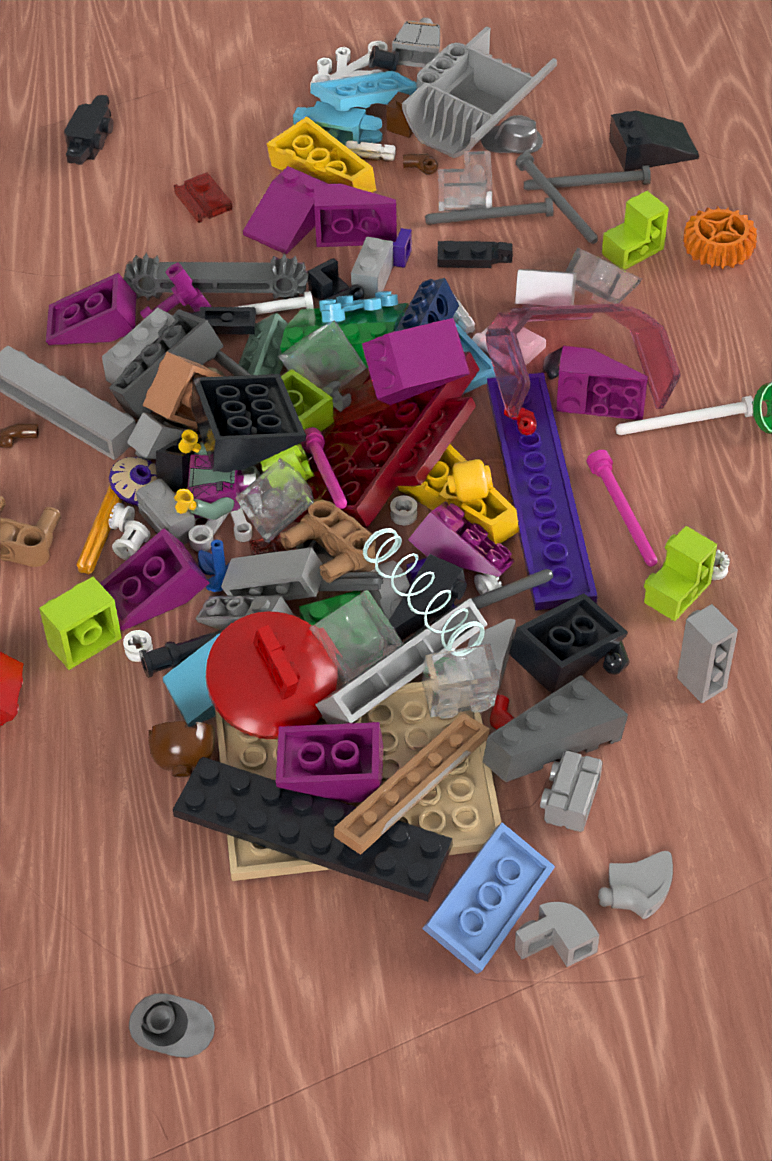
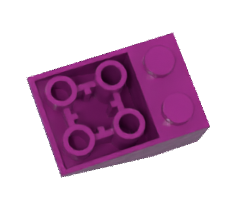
[556,346,648,420]
[408,501,515,577]

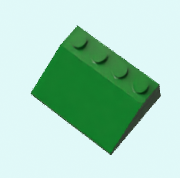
[280,303,409,372]

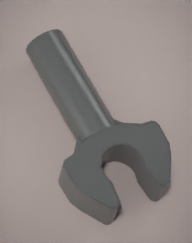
[323,381,351,412]

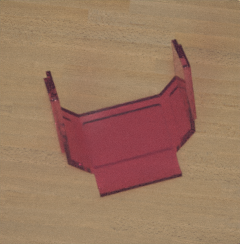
[485,303,681,418]

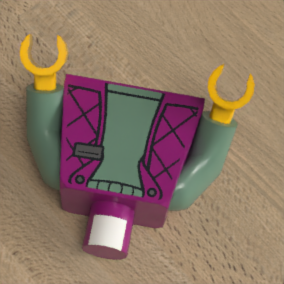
[174,429,259,520]

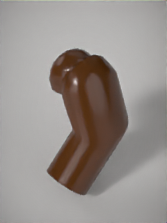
[403,154,438,175]
[0,424,39,448]

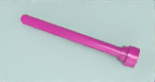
[300,427,347,509]
[586,449,658,567]

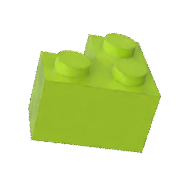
[602,191,669,271]
[644,526,717,621]

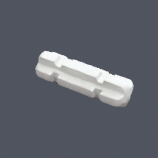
[345,141,396,161]
[453,293,475,334]

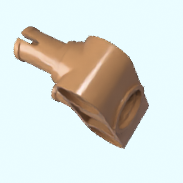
[0,495,61,567]
[280,500,376,583]

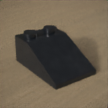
[609,111,699,171]
[509,593,628,694]

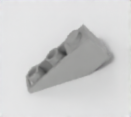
[195,596,294,630]

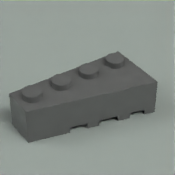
[109,309,223,419]
[483,675,628,782]

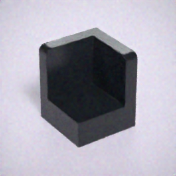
[308,258,350,301]

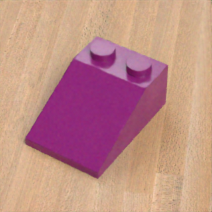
[243,166,328,255]
[314,184,397,247]
[46,273,137,345]
[362,318,470,405]
[100,528,209,631]
[276,722,384,803]

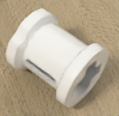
[112,521,151,560]

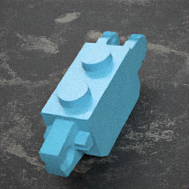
[293,101,383,145]

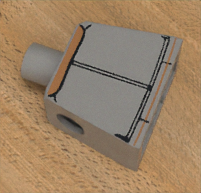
[392,18,440,68]

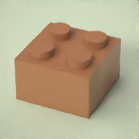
[143,352,222,428]

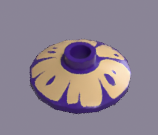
[109,457,157,506]

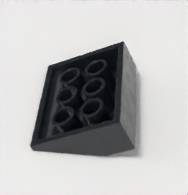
[191,374,306,473]

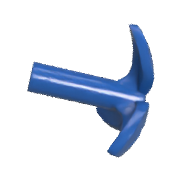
[198,540,230,592]

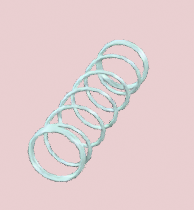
[363,528,485,657]

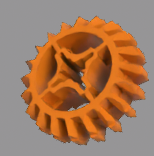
[683,206,757,270]

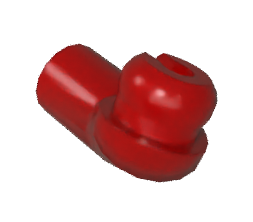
[504,402,537,436]
[490,695,515,730]

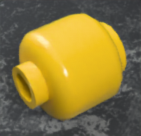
[447,459,493,502]

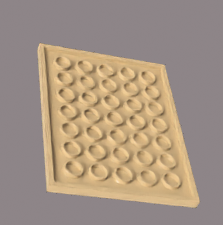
[215,676,501,881]

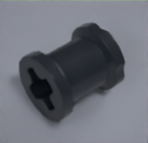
[368,45,399,71]

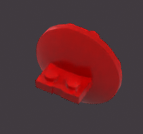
[205,611,338,739]

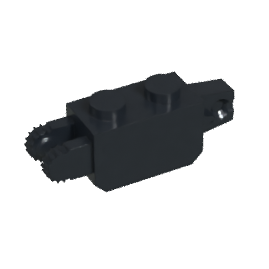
[64,94,113,165]

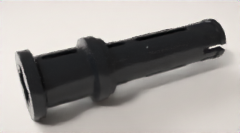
[139,629,224,678]

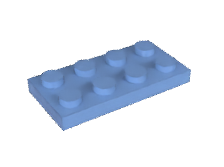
[422,822,555,974]

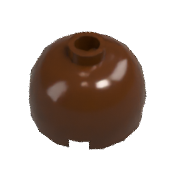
[148,721,215,777]

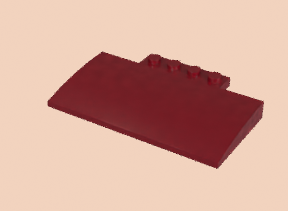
[267,351,480,528]

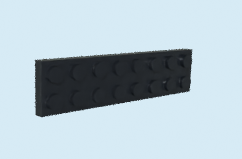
[173,757,453,902]

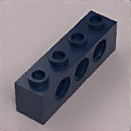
[395,278,459,332]

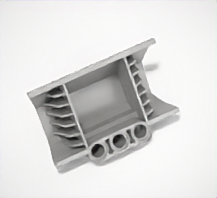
[402,26,557,158]

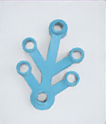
[319,291,398,322]

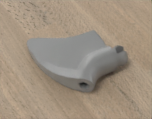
[598,851,673,919]

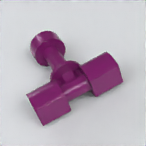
[139,262,212,319]

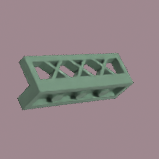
[238,313,288,375]

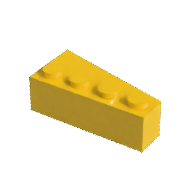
[266,116,377,193]
[398,444,519,544]

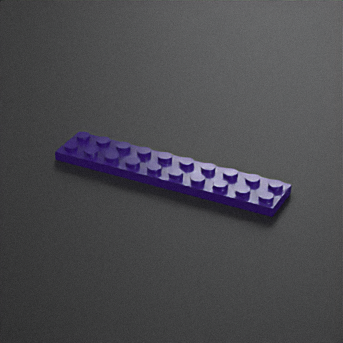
[487,373,598,610]

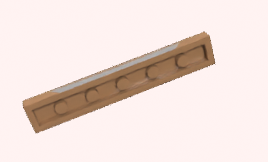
[334,712,490,855]

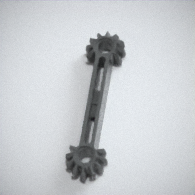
[123,253,309,301]

